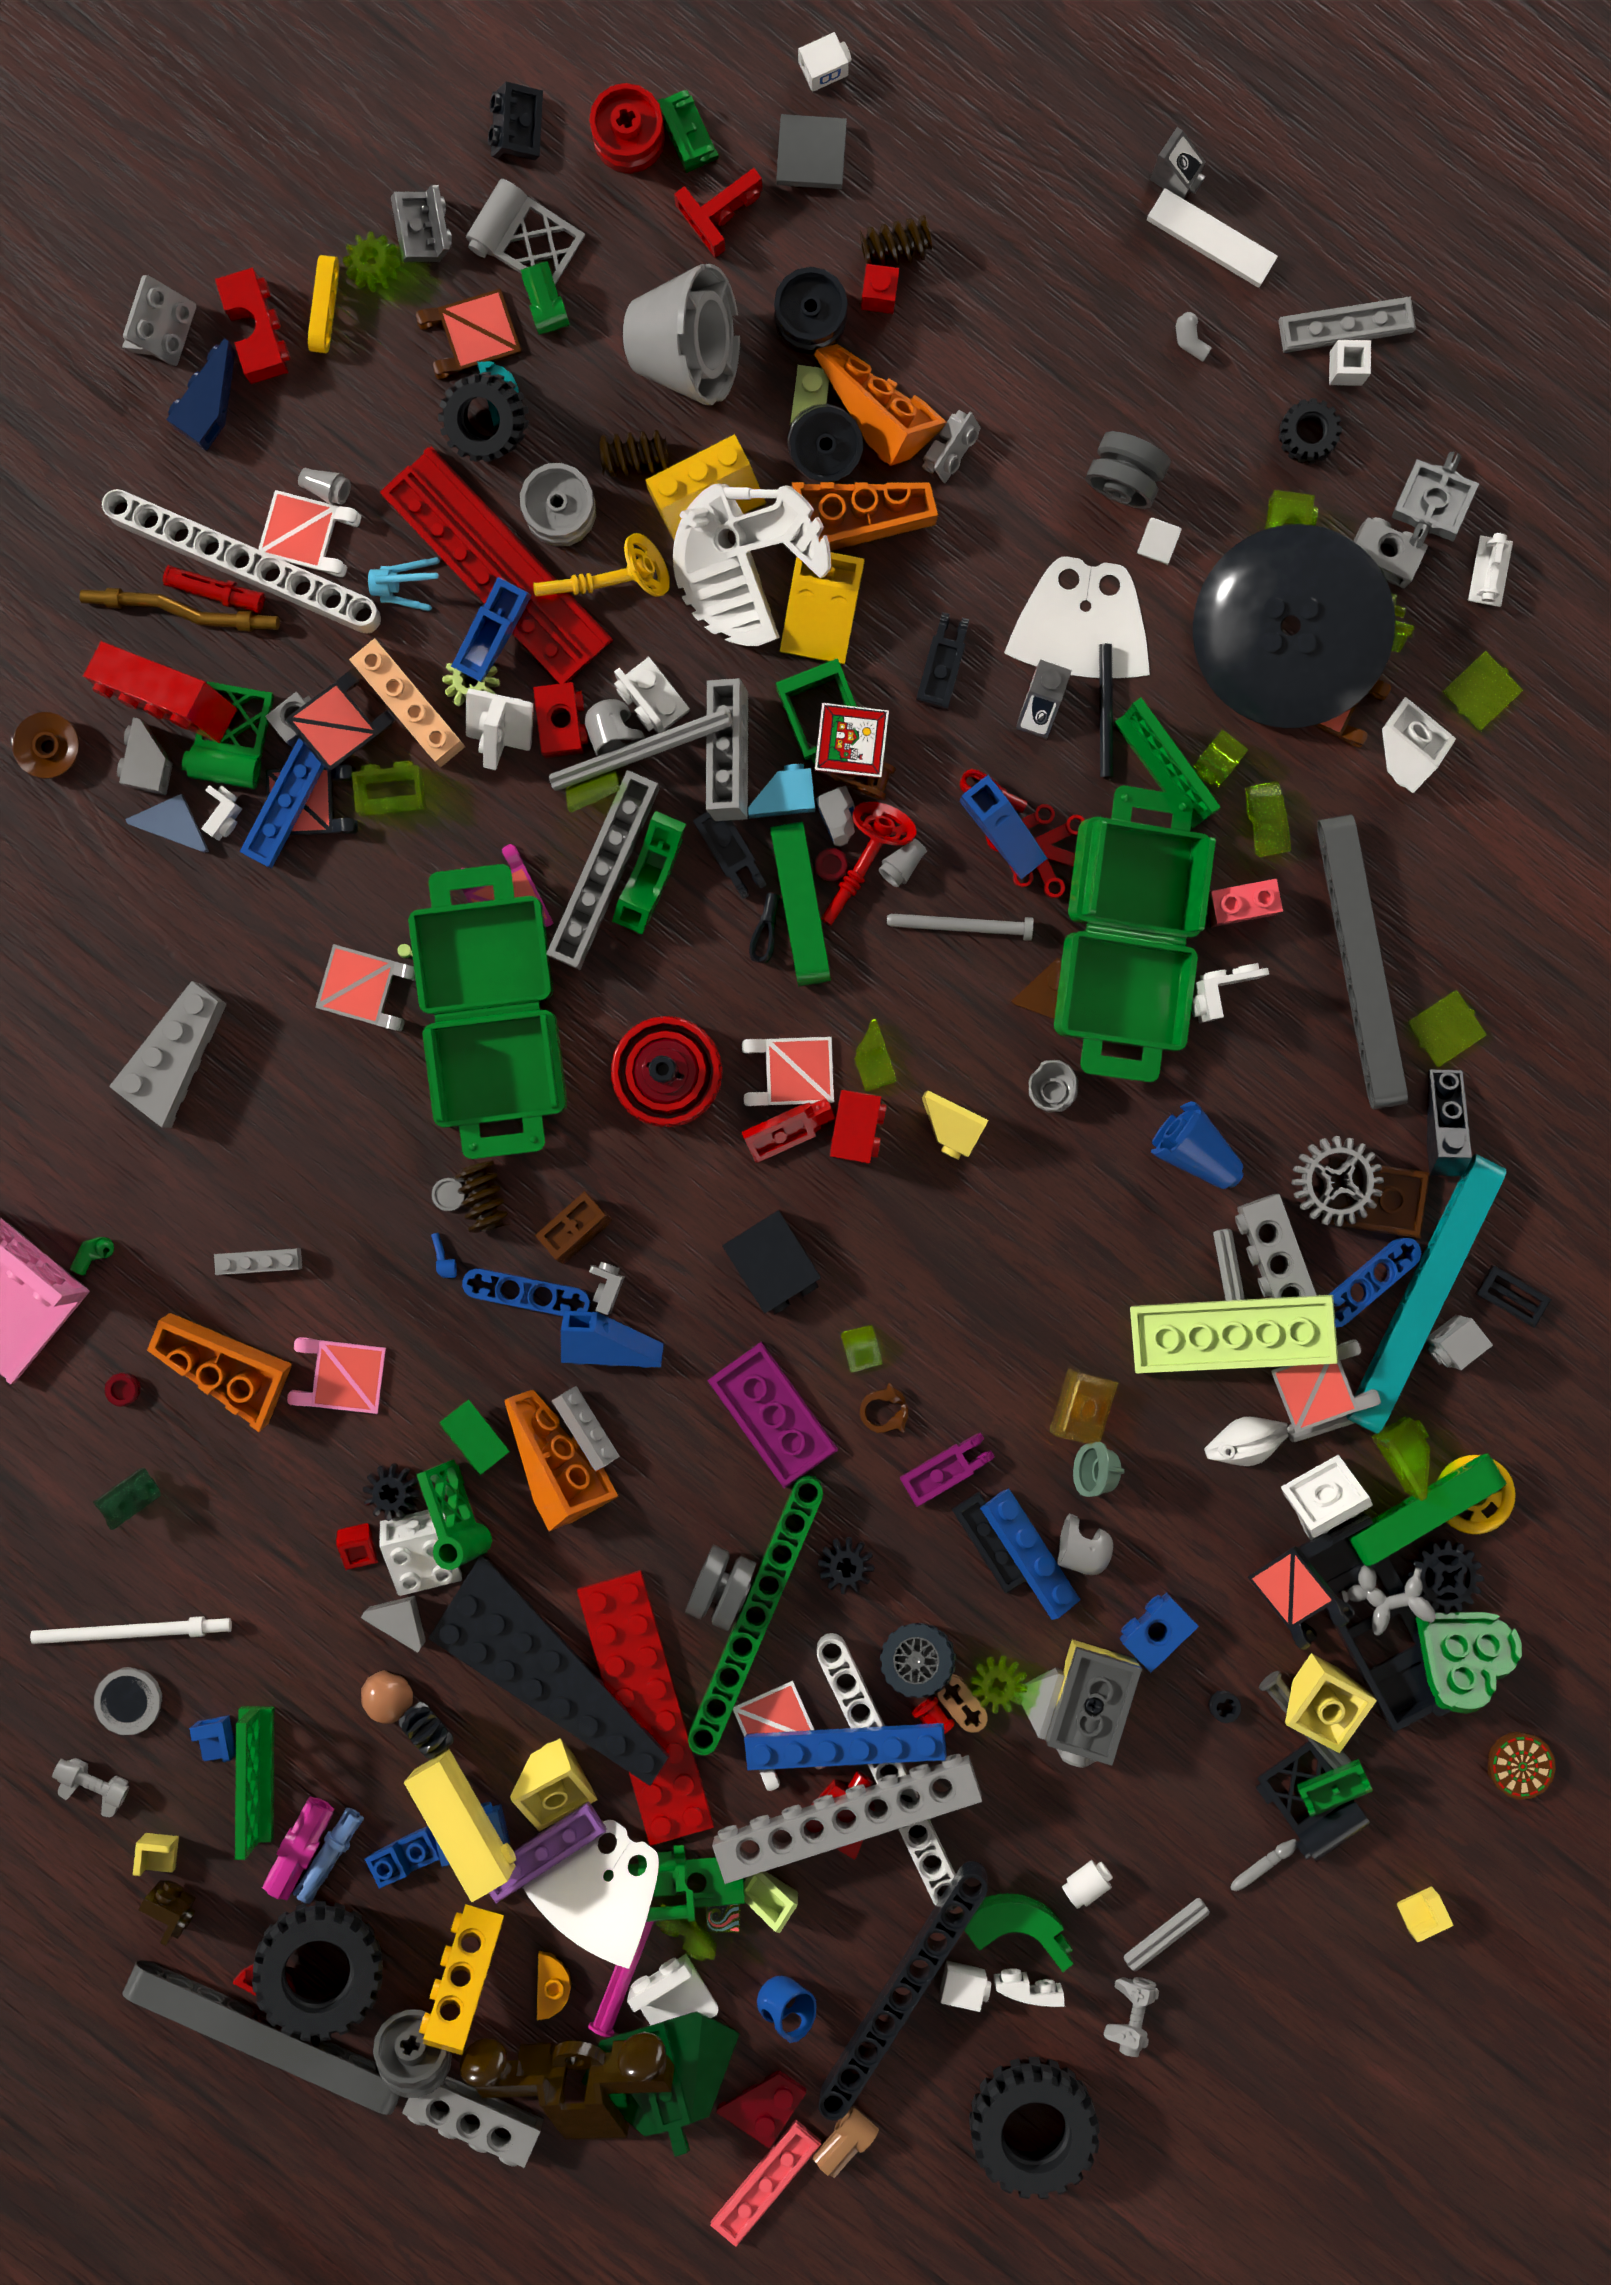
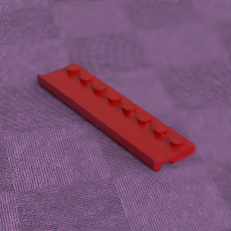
[380,446,613,684]

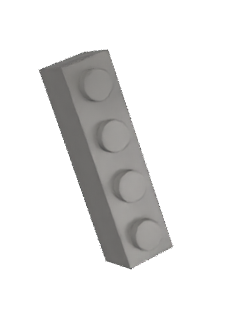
[214,1248,302,1275]
[552,1386,620,1471]

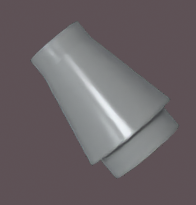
[298,467,351,505]
[879,839,927,887]

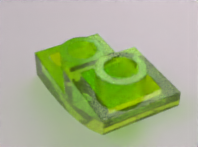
[1245,781,1291,857]
[655,1904,717,1961]

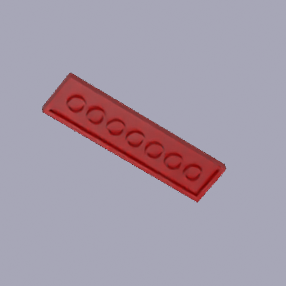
[577,1570,714,1846]

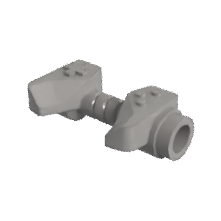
[52,1758,129,1817]
[1104,1977,1159,2057]

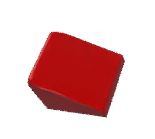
[336,1523,378,1570]

